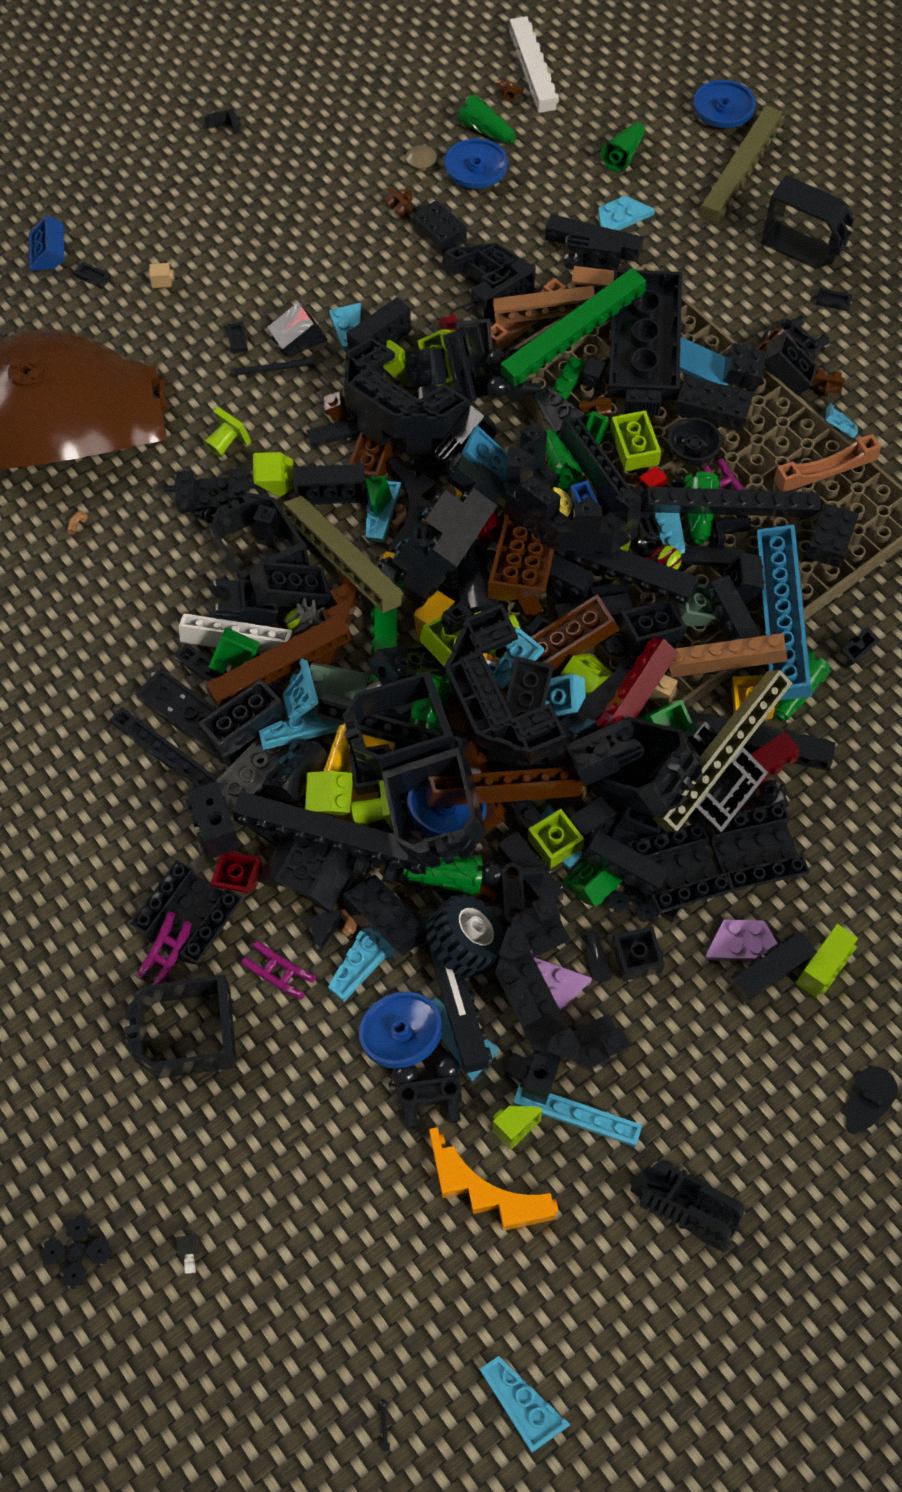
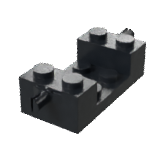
[463,258,536,320]
[164,468,260,513]

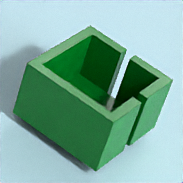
[208,627,260,674]
[640,700,693,752]

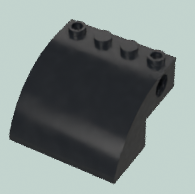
[647,721,768,832]

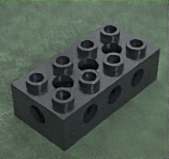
[368,644,447,685]

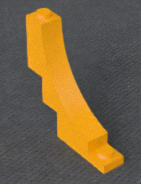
[429,1127,558,1231]

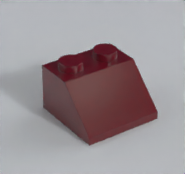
[210,852,263,894]

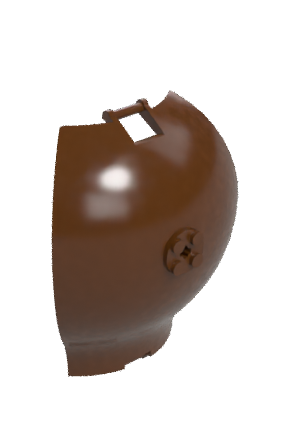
[0,329,169,469]

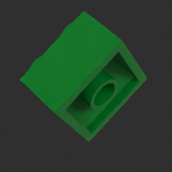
[562,859,623,907]

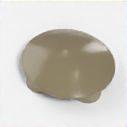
[406,145,437,171]

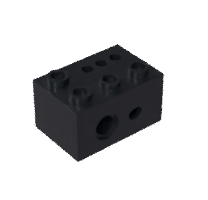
[185,781,240,859]

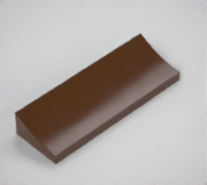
[349,390,409,478]
[501,594,620,672]

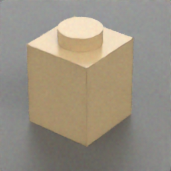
[149,263,175,288]
[650,675,678,705]

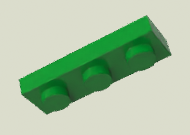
[552,357,587,400]

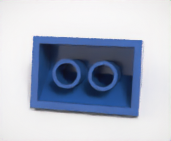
[29,215,65,271]

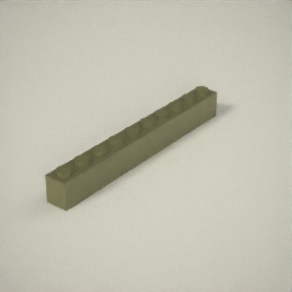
[700,106,783,223]
[283,496,402,613]
[652,670,792,832]

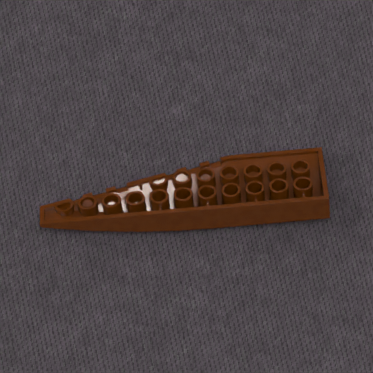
[488,455,554,601]

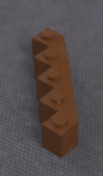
[308,570,361,668]

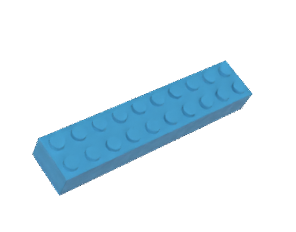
[757,525,812,700]

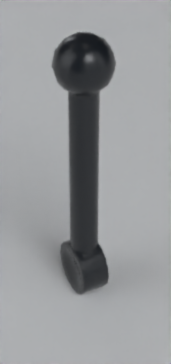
[378,1399,390,1451]

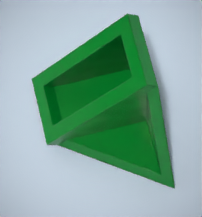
[582,411,609,445]
[365,475,393,517]

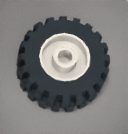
[426,895,505,977]

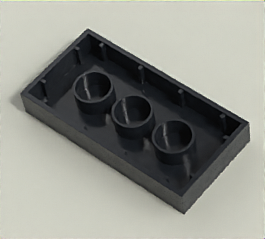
[608,269,682,400]

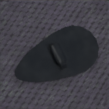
[846,1067,898,1134]

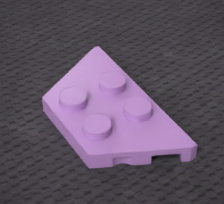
[705,919,778,961]
[534,958,592,1011]

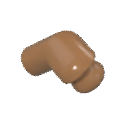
[391,504,407,529]
[67,511,88,535]
[341,909,358,936]

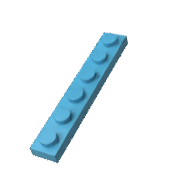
[513,1083,642,1147]

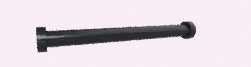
[233,357,315,378]

